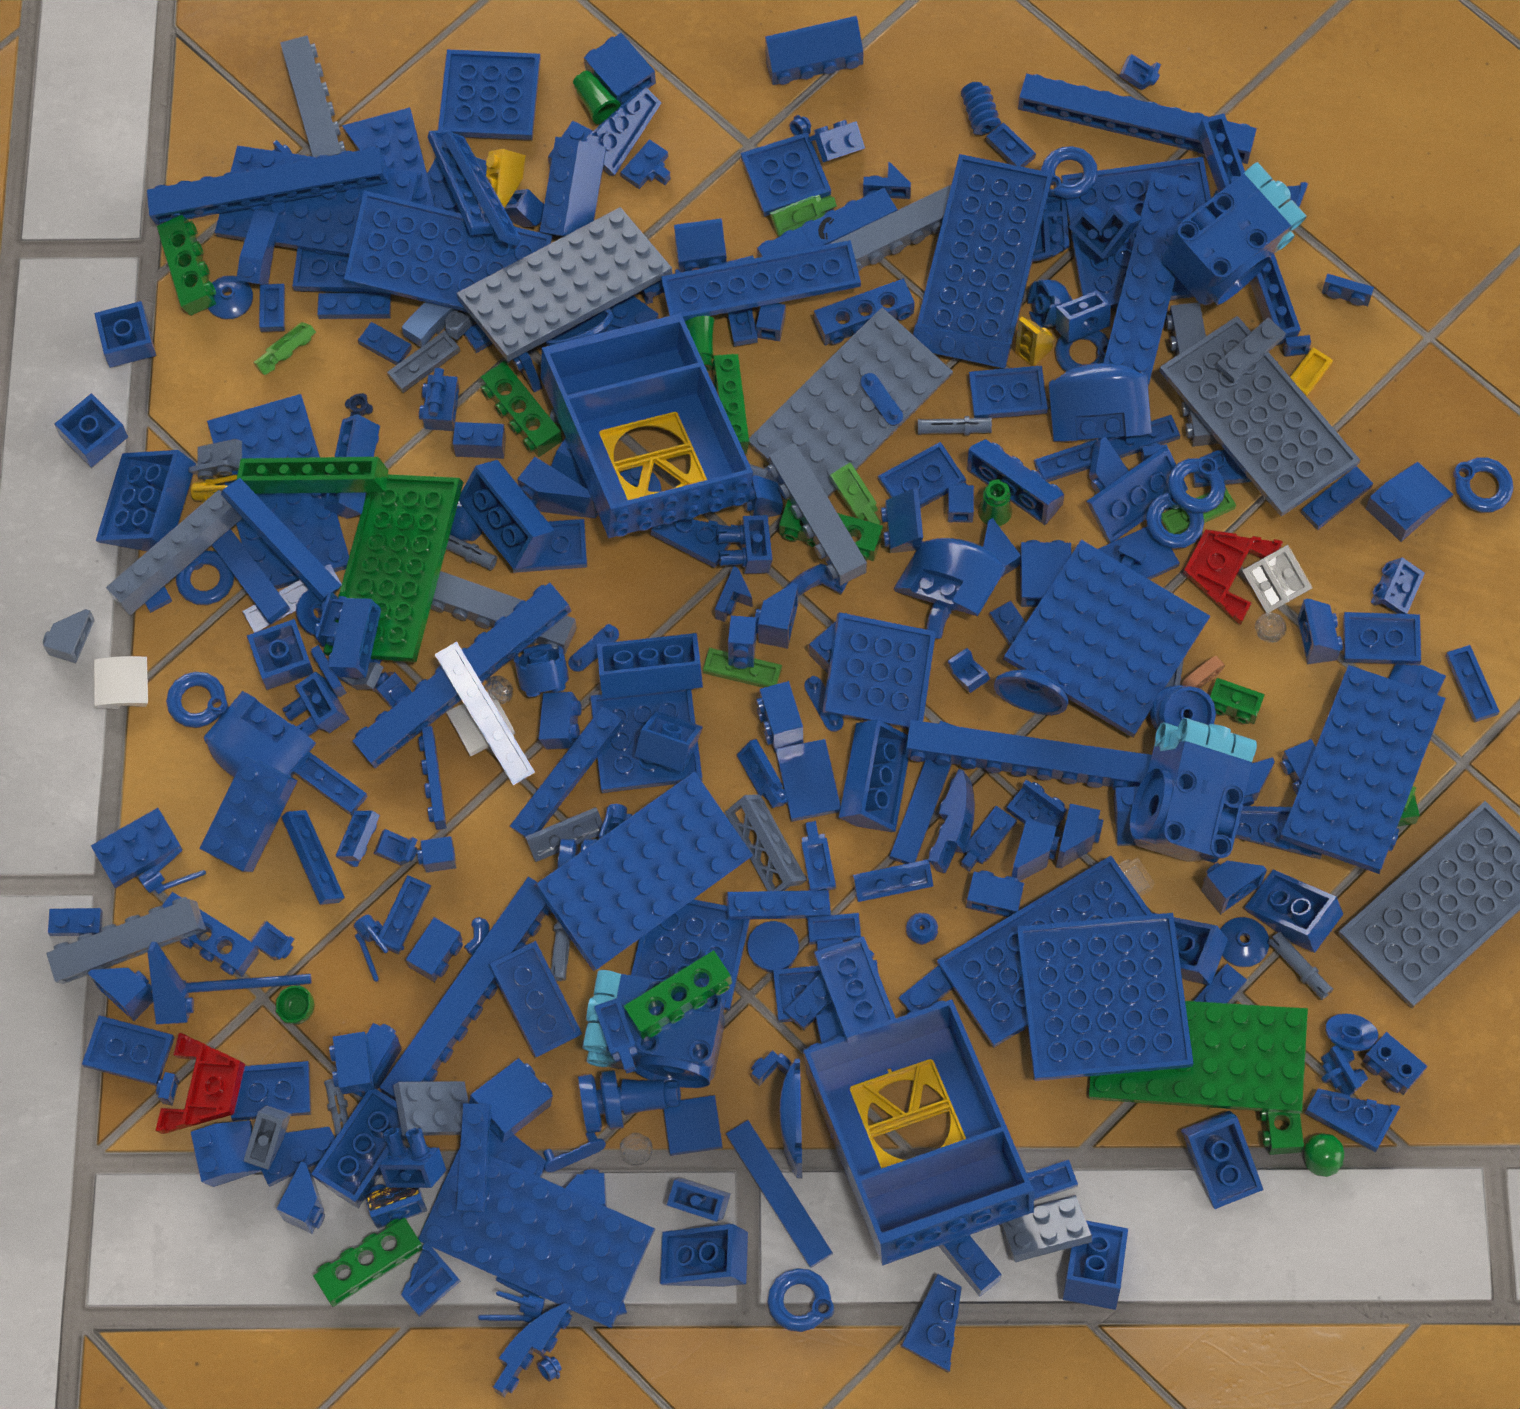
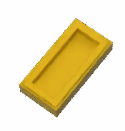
[1290,347,1333,397]

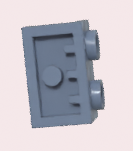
[189,439,242,479]

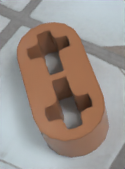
[1181,656,1225,688]

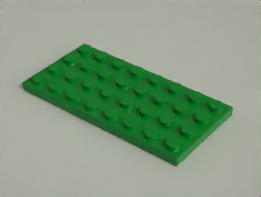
[323,474,464,662]
[1089,1001,1308,1114]

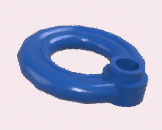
[1041,146,1098,199]
[1055,331,1109,372]
[1168,456,1226,513]
[1453,457,1514,512]
[1146,491,1204,549]
[176,550,235,605]
[166,671,229,728]
[768,1268,835,1332]

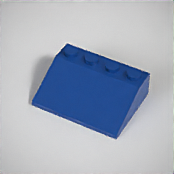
[96,450,196,551]

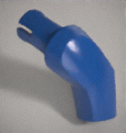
[786,564,848,597]
[926,603,955,639]

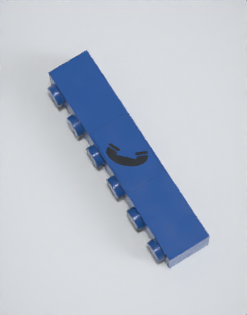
[757,188,898,258]

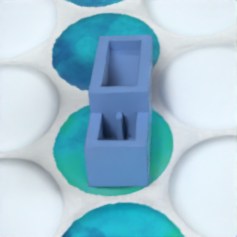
[402,302,459,347]

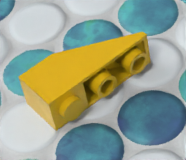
[486,149,526,208]

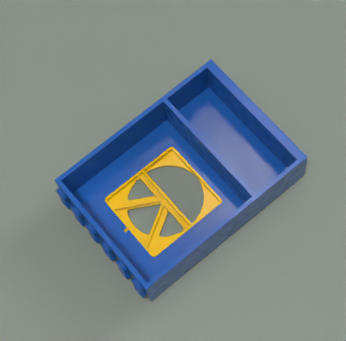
[541,313,753,538]
[803,999,1034,1266]

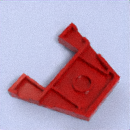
[1183,529,1283,625]
[155,1033,245,1134]

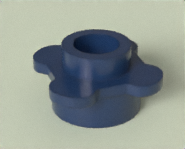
[345,393,373,416]

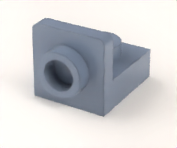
[339,662,384,690]

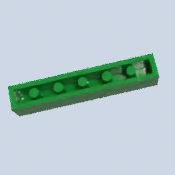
[237,457,389,494]

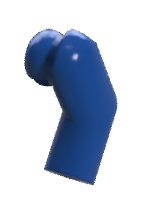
[464,917,490,956]

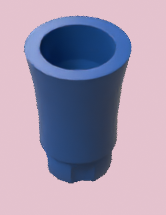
[621,1079,681,1116]

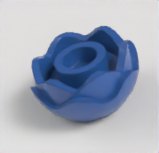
[906,913,938,945]

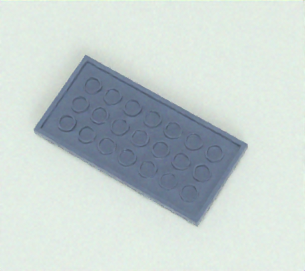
[457,207,673,361]
[749,307,953,498]
[1159,316,1360,517]
[1338,801,1520,1008]

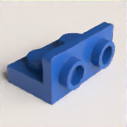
[1371,557,1425,614]
[336,811,380,867]

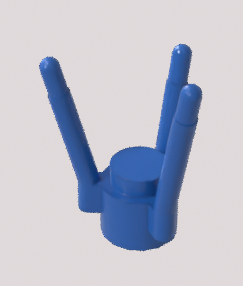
[599,804,632,838]
[138,848,206,894]
[354,915,404,982]
[478,1277,545,1323]

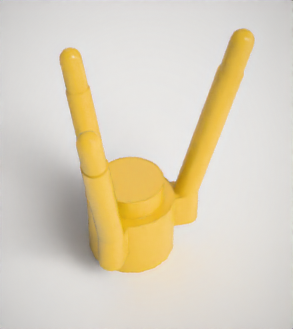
[191,474,238,503]

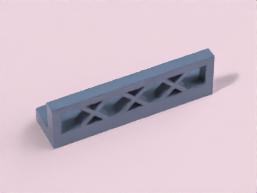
[725,794,807,891]

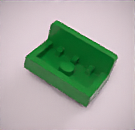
[1210,678,1265,724]

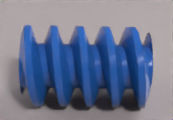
[961,82,1001,135]

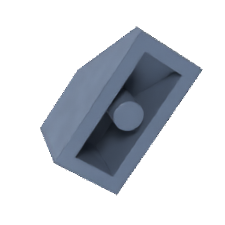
[43,609,95,664]
[244,1105,291,1169]

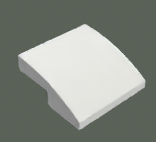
[1242,545,1313,614]
[93,656,148,709]
[446,690,515,757]

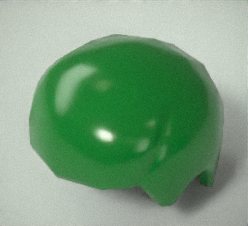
[276,985,315,1025]
[1304,1133,1345,1177]

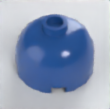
[1028,279,1072,328]

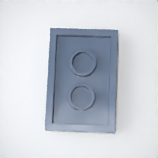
[393,1081,469,1136]
[1001,1195,1092,1263]

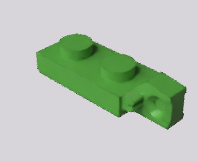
[770,195,837,236]
[254,322,316,375]
[828,462,881,524]

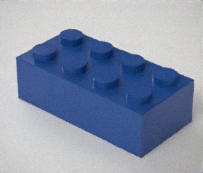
[459,460,555,570]
[597,633,703,699]
[199,756,298,872]

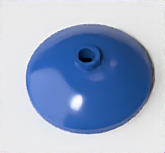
[546,308,614,346]
[994,670,1068,715]

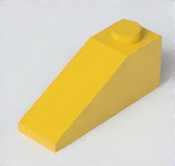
[1015,316,1054,366]

